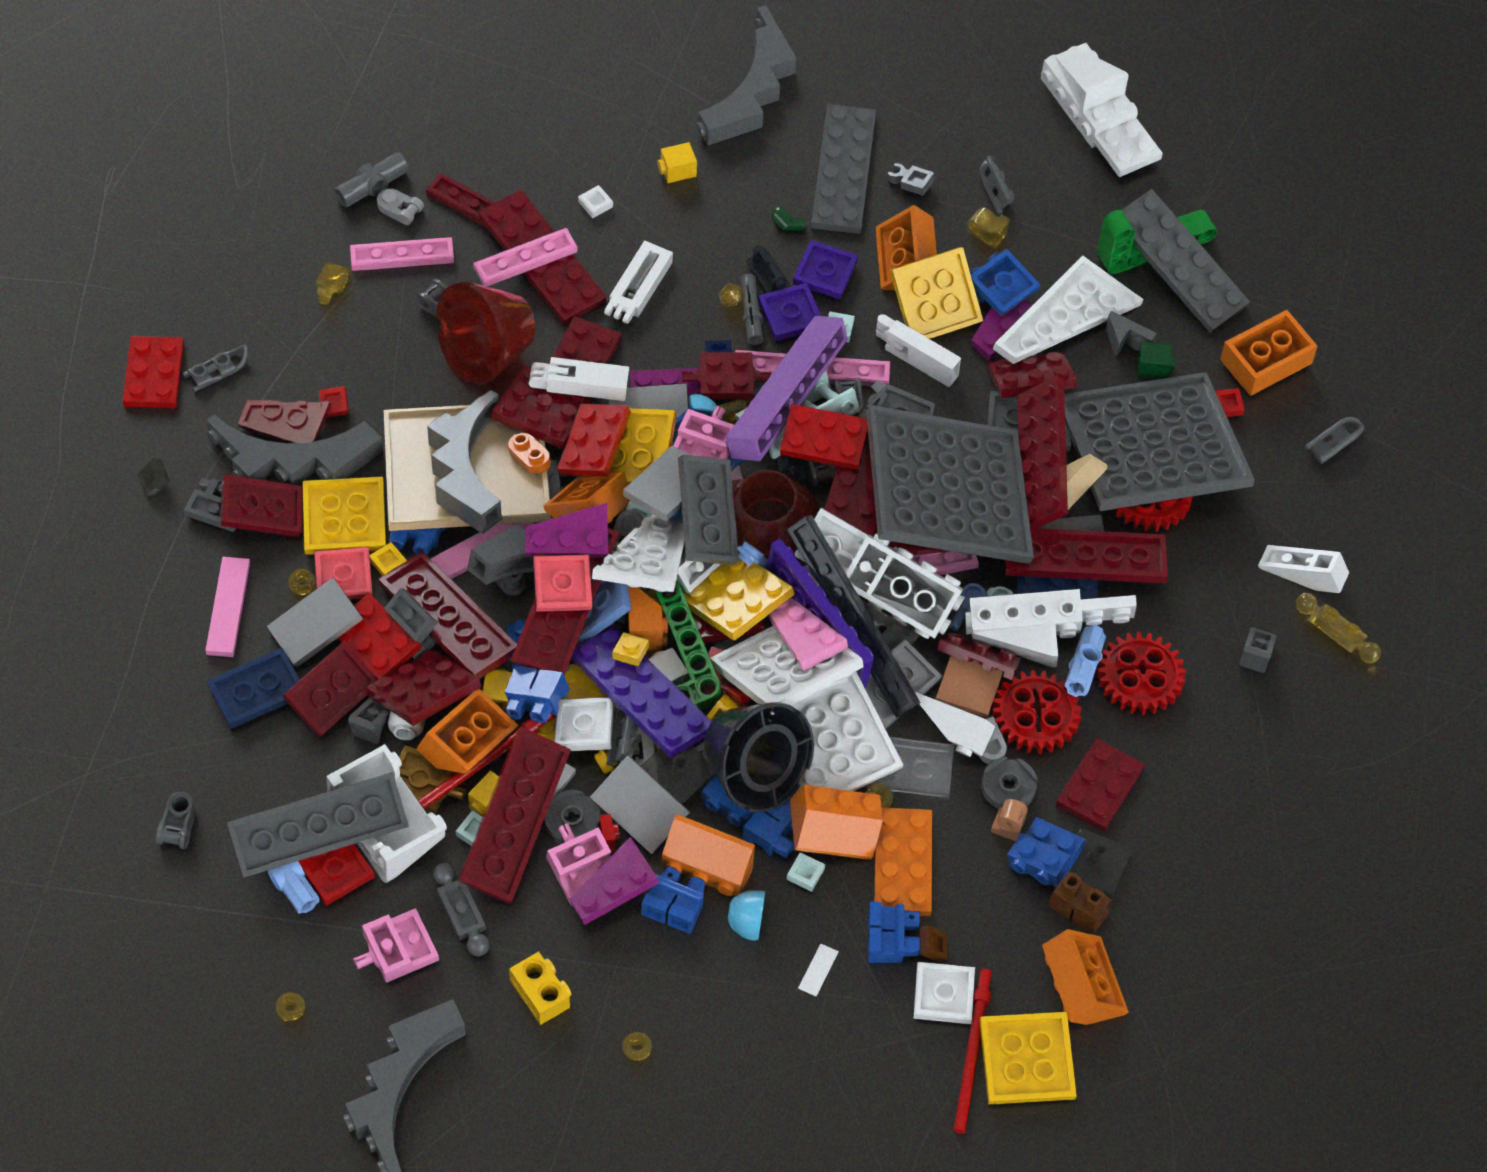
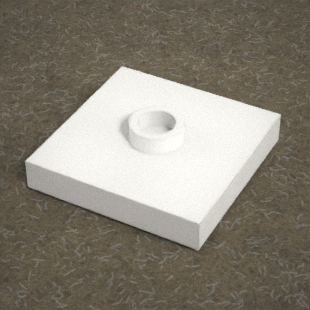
[555,697,614,751]
[913,962,975,1024]

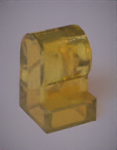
[967,207,1010,249]

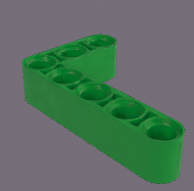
[1096,210,1218,274]
[656,581,723,711]

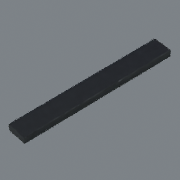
[787,515,921,718]

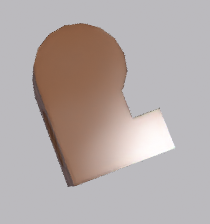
[991,799,1028,841]

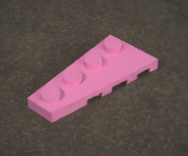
[767,597,848,671]

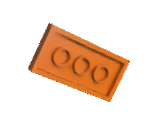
[874,808,932,916]

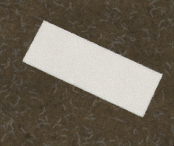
[798,944,839,996]

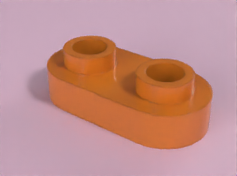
[508,433,551,474]

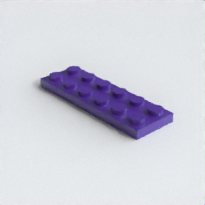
[766,539,874,688]
[571,625,712,759]

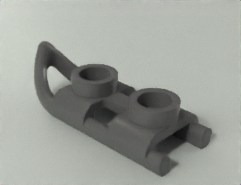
[979,155,1014,214]
[183,344,249,393]
[1305,417,1365,464]
[607,710,638,766]

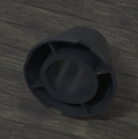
[704,702,814,812]

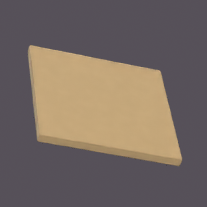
[384,405,551,531]

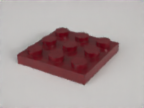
[491,365,595,449]
[366,649,481,726]

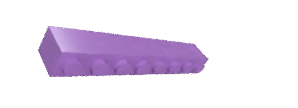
[726,316,848,461]

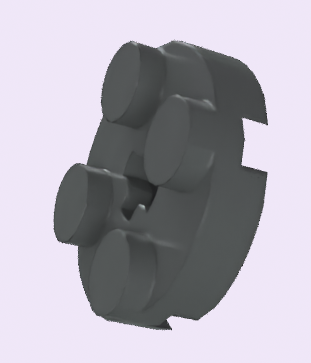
[981,757,1037,809]
[544,790,600,845]

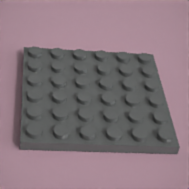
[1064,372,1255,511]
[866,405,1034,564]

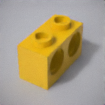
[509,951,572,1025]

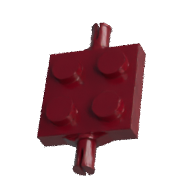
[682,352,771,400]

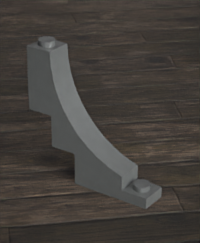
[696,5,797,145]

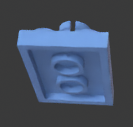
[576,580,631,647]

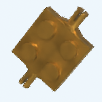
[399,745,466,814]

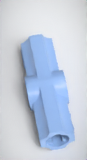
[1064,625,1106,697]
[268,861,319,914]

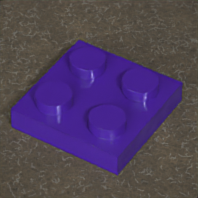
[793,240,858,300]
[758,283,821,341]

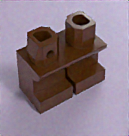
[1048,872,1111,935]

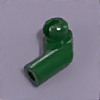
[771,206,806,231]

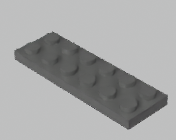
[811,104,876,234]
[1122,189,1250,334]
[227,772,409,878]

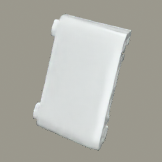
[327,744,447,883]

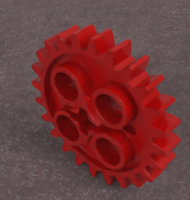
[1110,496,1193,532]
[1096,632,1186,715]
[992,670,1082,754]

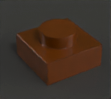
[920,925,947,963]

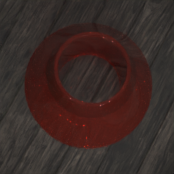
[436,282,535,385]
[732,470,820,562]

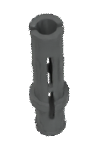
[740,274,763,345]

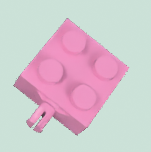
[673,406,734,459]
[546,823,611,906]
[353,908,439,983]

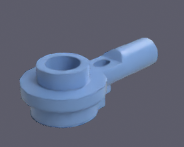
[737,541,768,569]
[949,583,987,631]

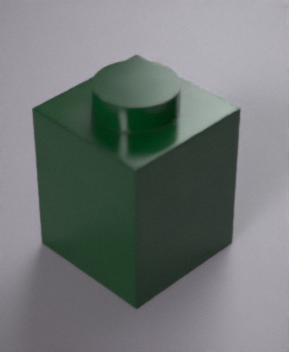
[1137,341,1176,379]

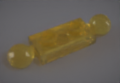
[1296,593,1381,663]

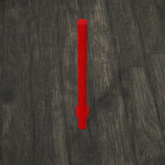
[417,714,556,809]
[953,969,992,1134]

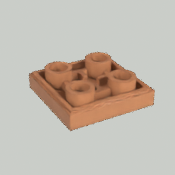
[935,656,1003,718]

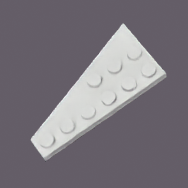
[993,256,1143,364]
[592,514,685,592]

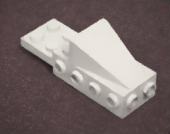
[1041,43,1163,177]
[795,508,965,639]
[965,589,1137,667]

